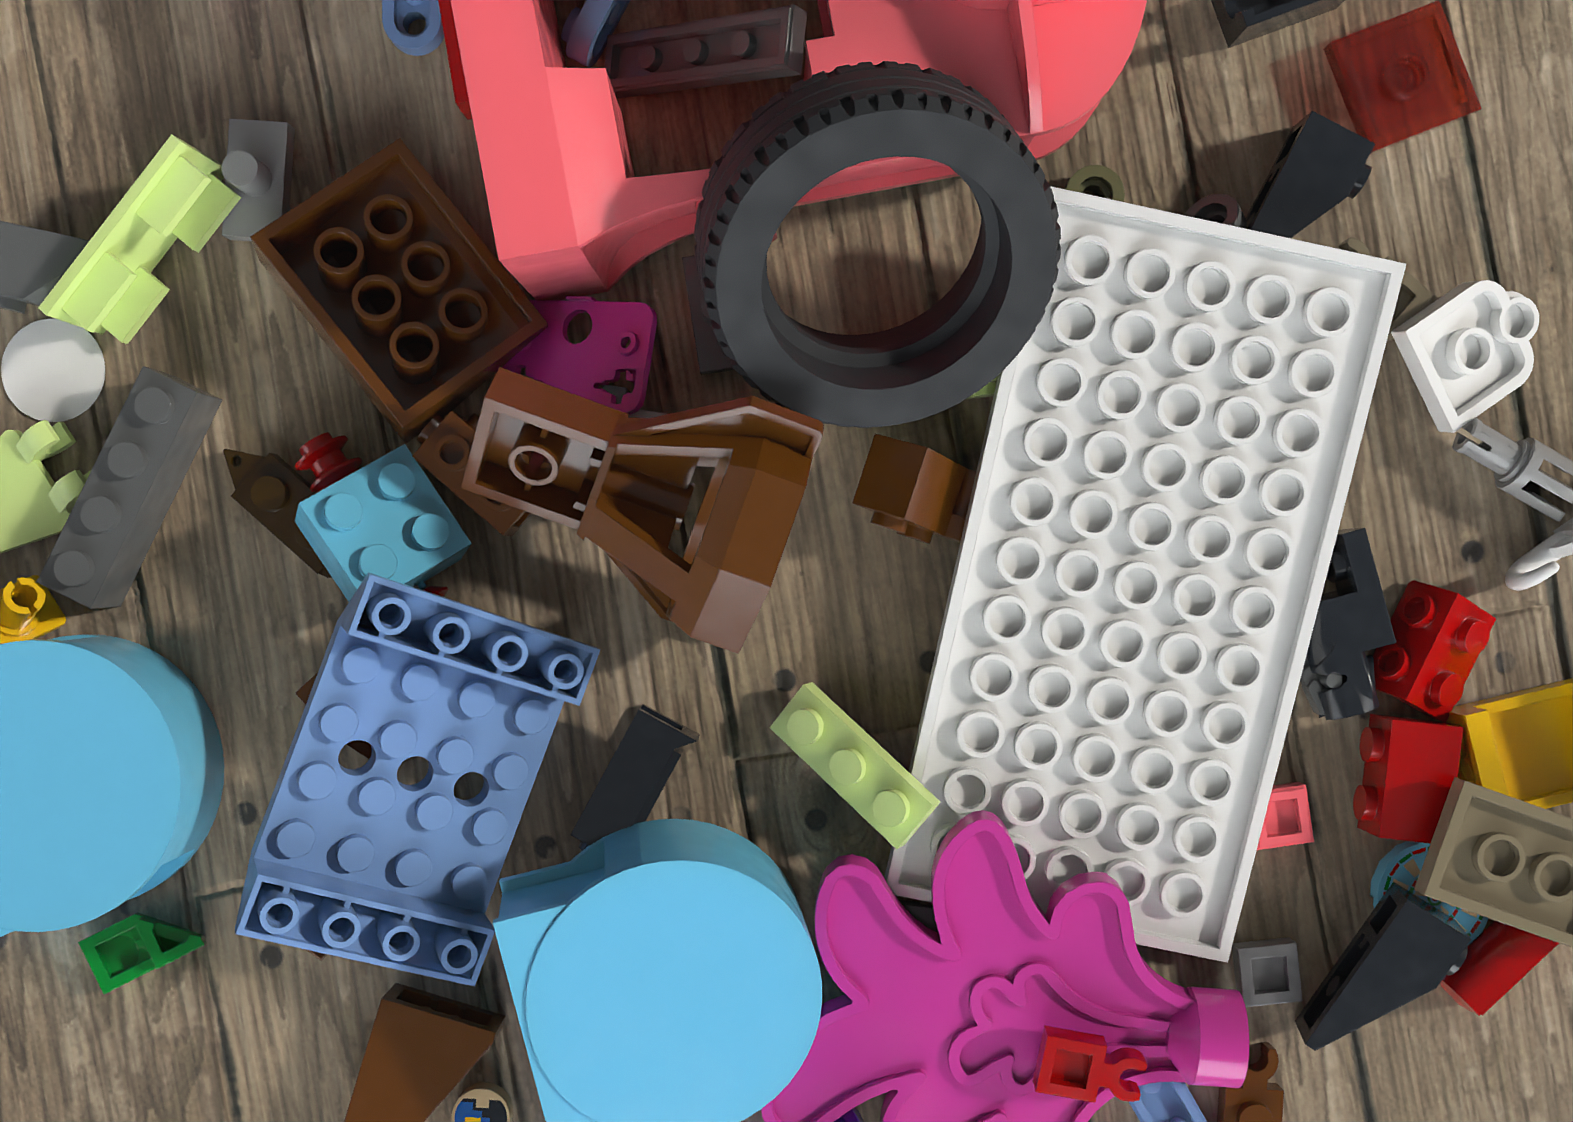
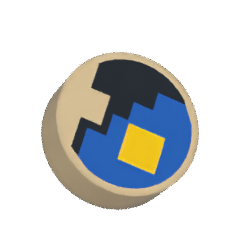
[452,1082,513,1122]

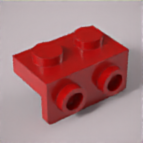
[1373,580,1496,723]

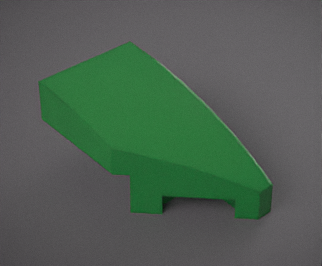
[78,912,207,995]

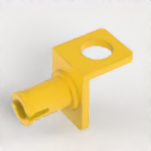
[0,575,66,644]

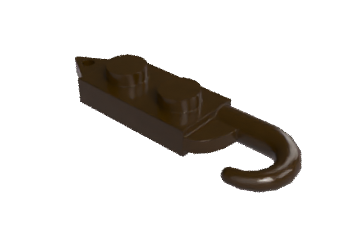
[223,449,332,578]

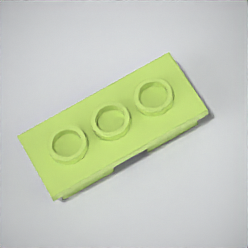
[38,134,242,344]

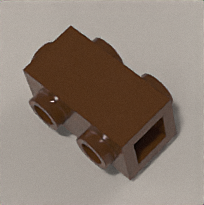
[412,411,532,536]

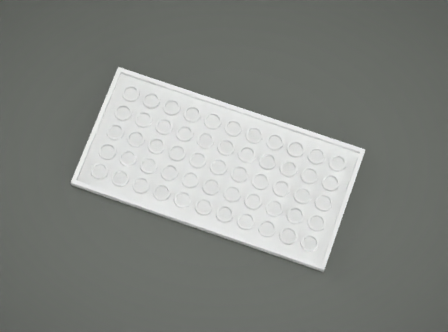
[885,186,1406,963]

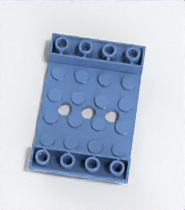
[235,572,600,986]

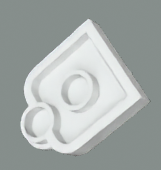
[1391,280,1539,433]

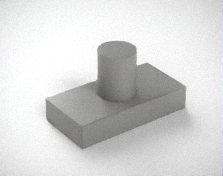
[222,119,295,241]

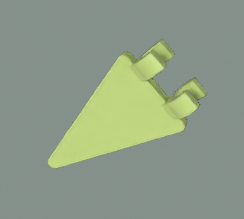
[0,420,91,554]

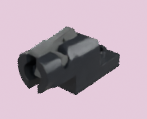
[1300,528,1396,720]

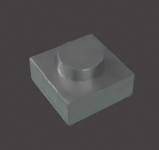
[1232,937,1303,1007]

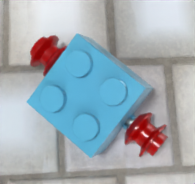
[295,432,472,602]

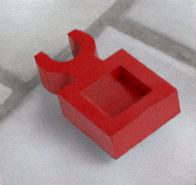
[1033,1025,1147,1103]

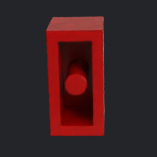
[1353,714,1463,844]

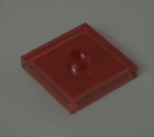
[1323,0,1482,155]

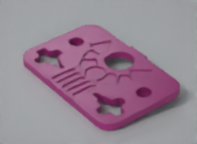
[502,296,657,415]

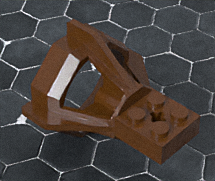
[461,367,824,654]

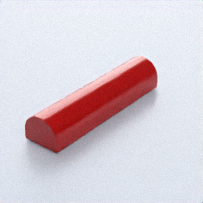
[1440,921,1559,1016]

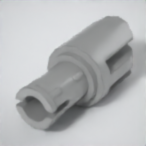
[1452,418,1573,521]

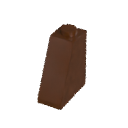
[344,983,506,1122]

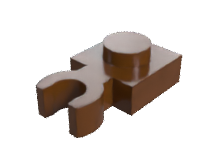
[1217,1042,1284,1122]

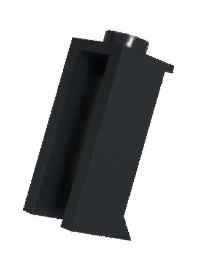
[571,704,700,851]

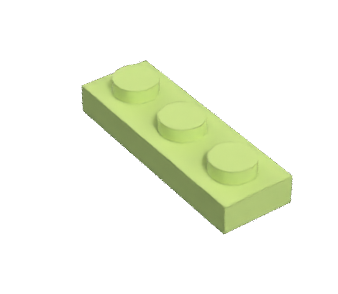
[769,682,940,849]

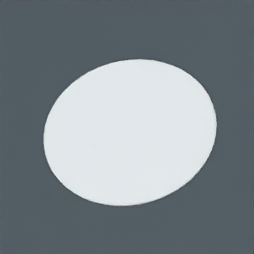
[1,318,105,422]

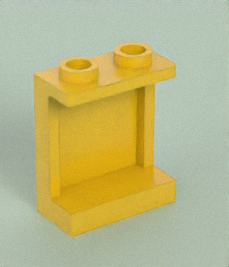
[1446,678,1573,809]

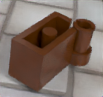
[852,433,976,544]

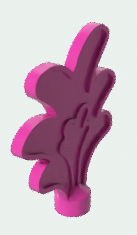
[761,810,1249,1122]

